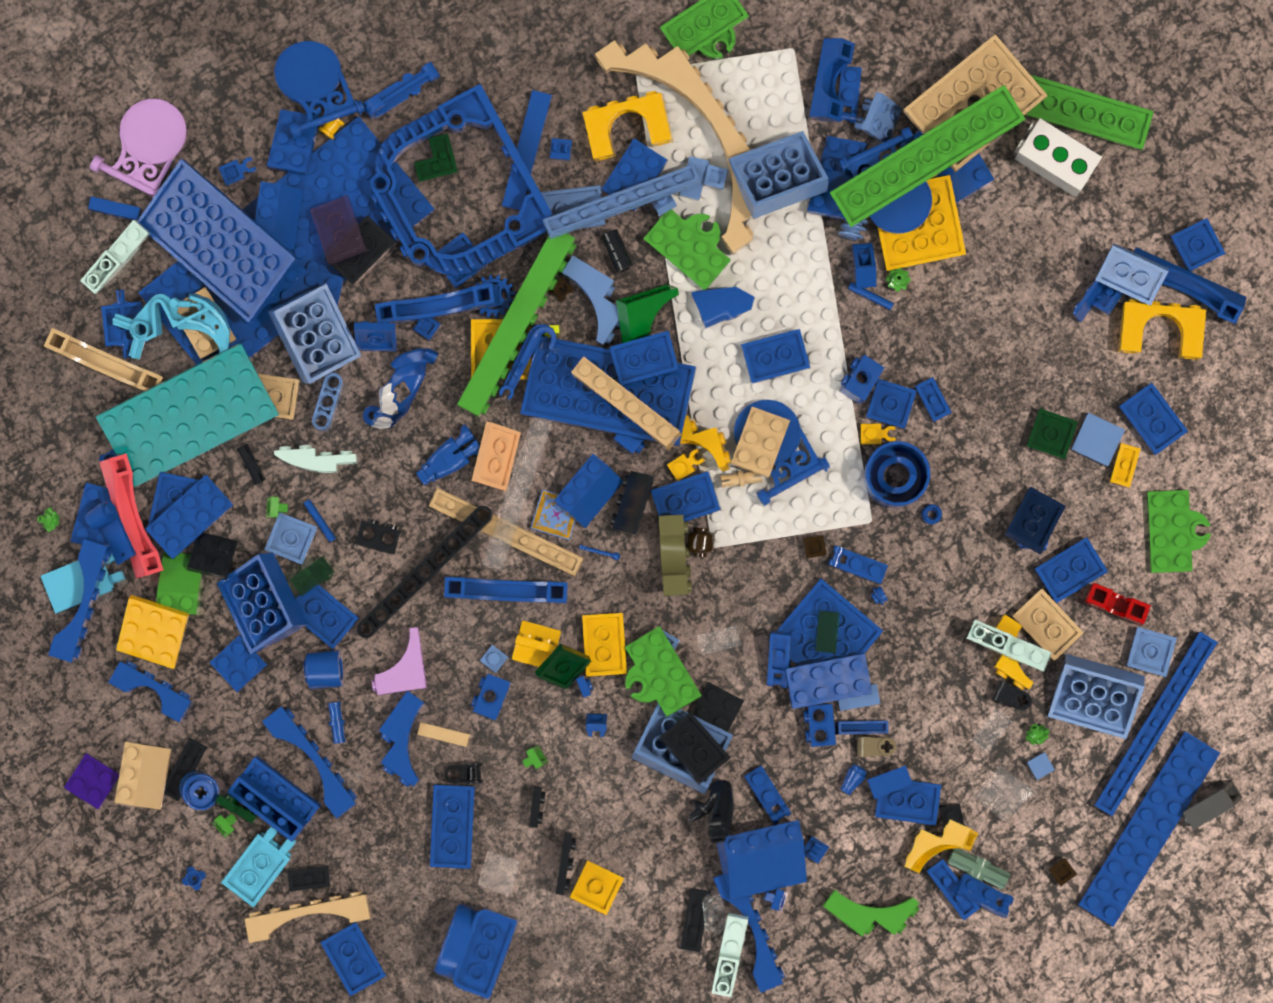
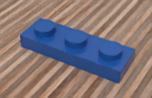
[926,859,980,920]

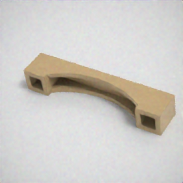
[44,328,166,391]
[571,357,681,451]
[245,891,372,943]

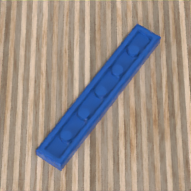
[502,90,552,211]

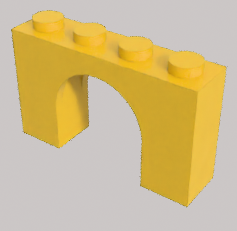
[583,91,674,162]
[1118,299,1206,360]

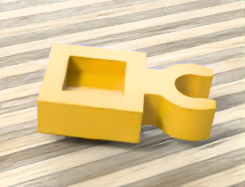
[860,424,896,445]
[667,449,706,481]

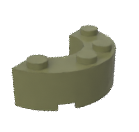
[659,515,692,597]

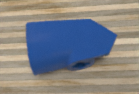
[691,287,755,328]

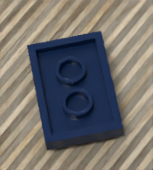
[1005,487,1066,555]

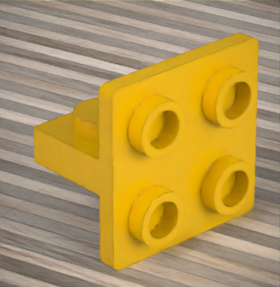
[512,621,561,667]

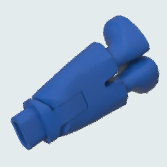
[416,424,480,486]

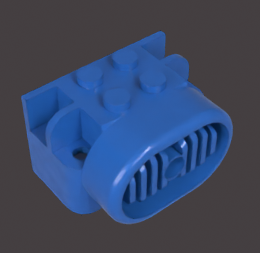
[434,904,519,999]

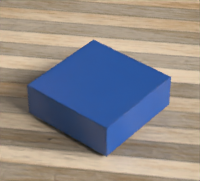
[413,318,441,341]

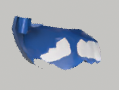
[371,348,439,429]

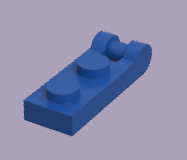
[838,66,862,123]
[828,546,888,585]
[767,631,792,689]
[744,765,792,825]
[956,873,1014,918]

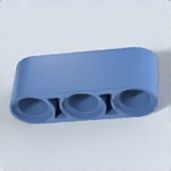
[312,373,344,432]

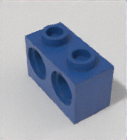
[804,704,836,747]

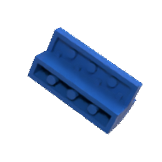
[227,755,321,842]

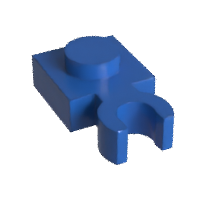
[218,157,257,187]

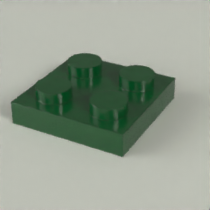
[1026,408,1078,460]
[535,643,591,689]

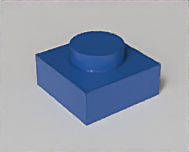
[576,676,593,698]

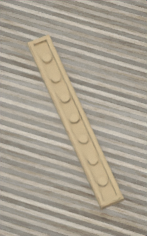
[429,488,584,576]

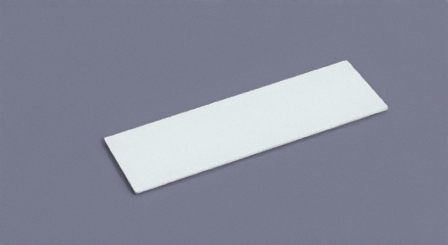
[636,48,872,548]

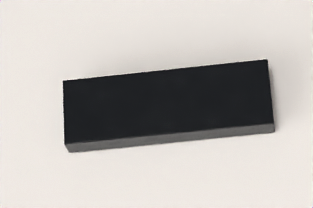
[164,738,208,801]
[680,888,711,952]

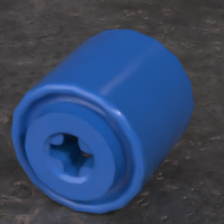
[304,650,344,690]
[179,770,219,810]

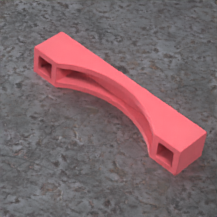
[99,454,163,579]

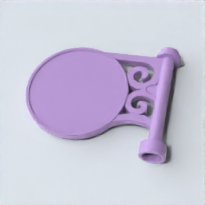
[90,99,187,199]

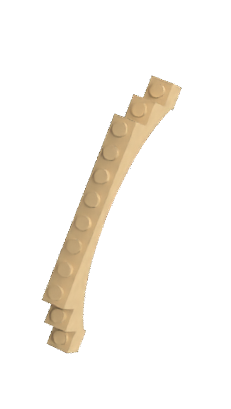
[595,40,754,255]

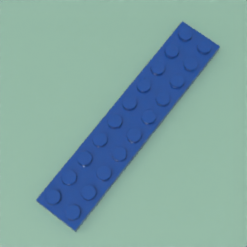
[1078,731,1220,927]

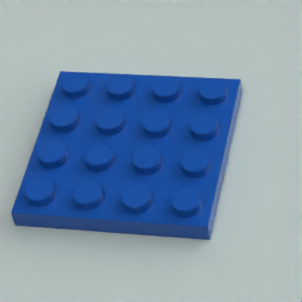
[769,579,883,666]

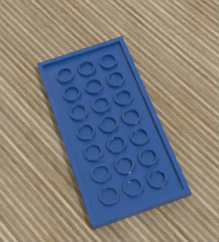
[137,159,299,323]
[520,336,696,447]

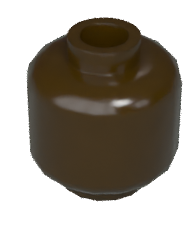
[688,528,714,557]

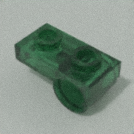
[290,556,335,597]

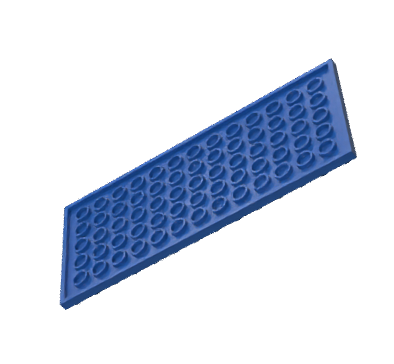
[138,116,435,365]

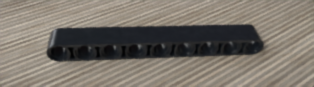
[357,506,493,638]

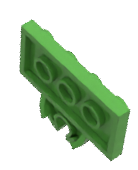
[660,0,749,59]
[643,209,731,290]
[1147,490,1211,573]
[625,626,702,717]

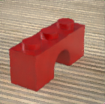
[1084,583,1151,625]

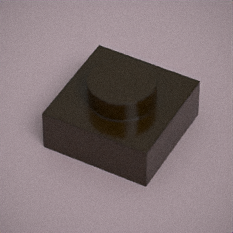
[803,535,827,559]
[1048,858,1077,886]

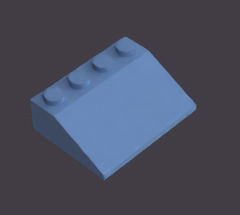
[729,131,828,219]
[267,283,362,384]
[1048,654,1145,739]
[631,703,733,794]

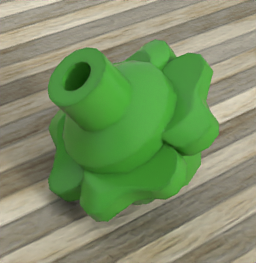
[886,268,911,292]
[38,507,60,532]
[1025,724,1050,745]

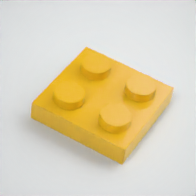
[570,860,624,915]

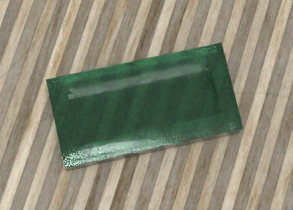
[815,611,840,654]

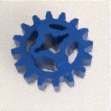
[475,274,516,319]

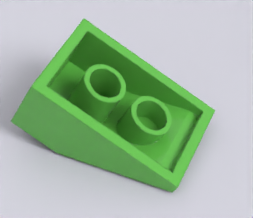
[156,552,203,616]

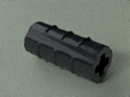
[602,229,633,274]

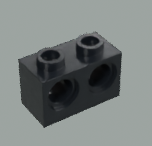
[355,518,402,556]

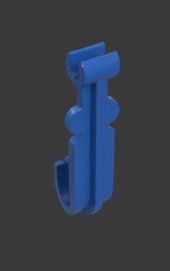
[363,62,440,119]
[499,324,556,400]

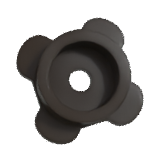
[549,277,573,302]

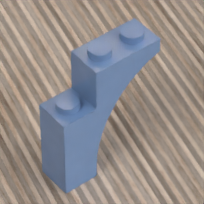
[562,256,620,347]

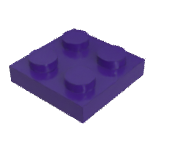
[64,753,119,810]

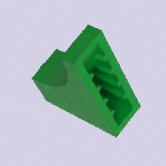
[616,284,679,343]

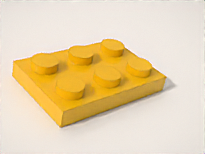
[582,613,627,677]

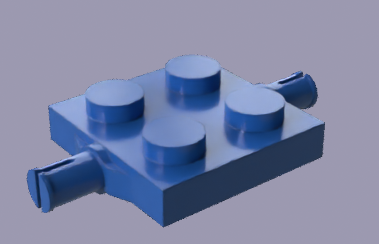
[101,289,147,359]

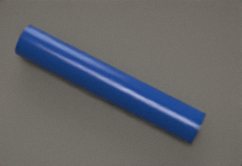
[848,282,894,310]
[303,499,337,543]

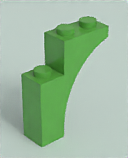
[822,889,919,936]

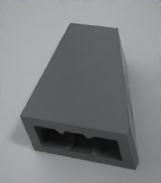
[1183,780,1243,830]

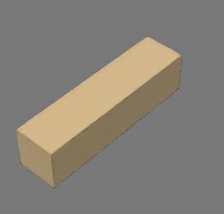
[417,722,470,747]

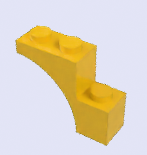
[680,415,731,472]
[994,615,1034,691]
[904,820,978,873]

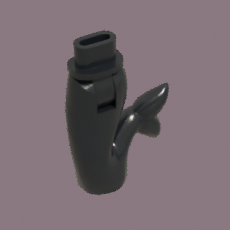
[688,780,734,843]

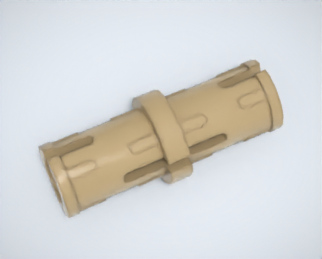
[720,471,763,488]

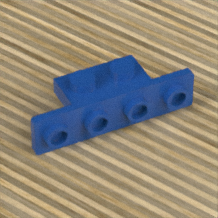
[1073,280,1124,322]

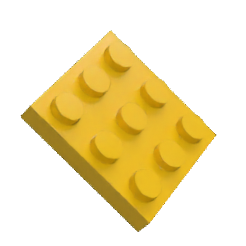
[471,319,532,380]
[116,595,189,669]

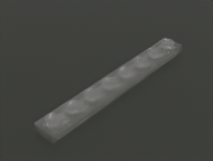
[482,417,553,572]

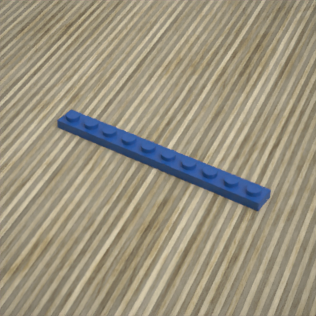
[1094,631,1218,816]

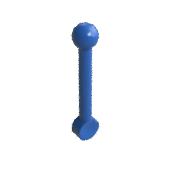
[579,545,620,560]

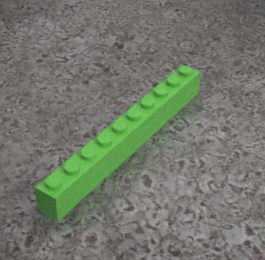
[457,233,577,418]

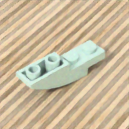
[80,220,150,294]
[274,445,358,473]
[967,620,1052,672]
[711,913,748,997]

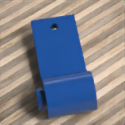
[85,501,136,565]

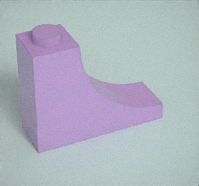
[372,627,427,695]

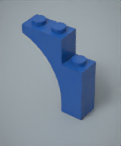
[379,691,425,787]

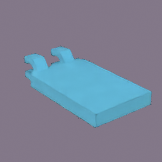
[41,555,126,614]
[221,826,297,908]

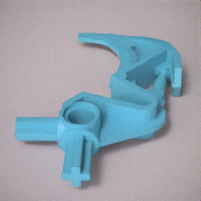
[112,293,230,359]

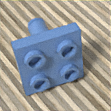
[855,92,902,143]

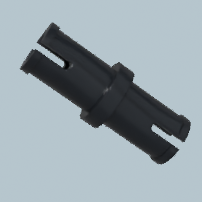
[236,443,267,485]

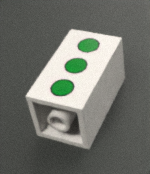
[1014,118,1102,197]

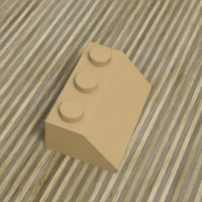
[115,742,172,810]

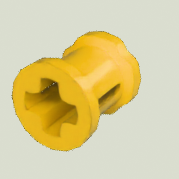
[318,119,344,140]

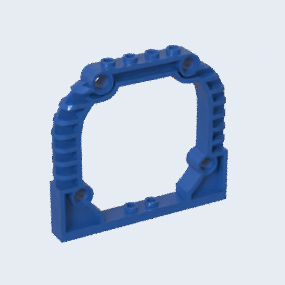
[370,84,553,276]

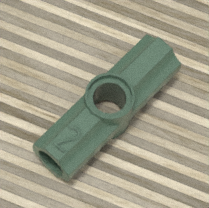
[947,849,1010,890]

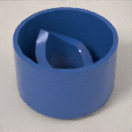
[864,441,930,508]

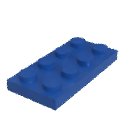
[807,136,867,220]
[267,266,344,306]
[146,475,234,560]
[784,653,872,709]
[430,785,475,869]

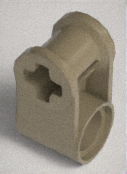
[857,736,896,757]

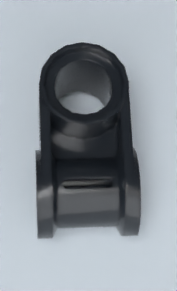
[991,680,1032,710]
[445,763,484,784]

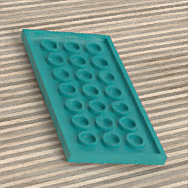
[96,343,279,487]

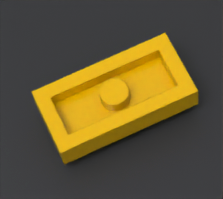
[1109,443,1141,488]

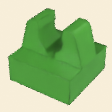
[266,497,288,518]
[522,745,548,769]
[212,813,237,839]

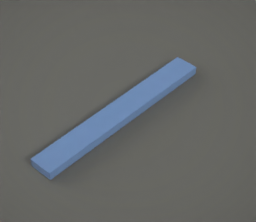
[543,164,702,239]

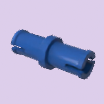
[328,702,346,744]

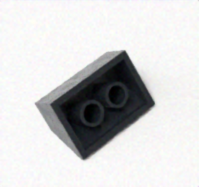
[610,471,654,538]

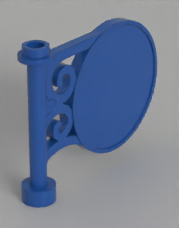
[274,41,365,139]
[839,127,932,234]
[734,400,830,506]

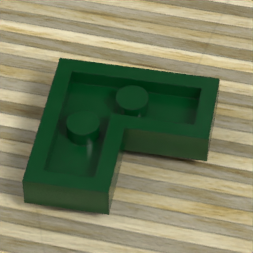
[414,133,458,183]
[215,793,258,824]

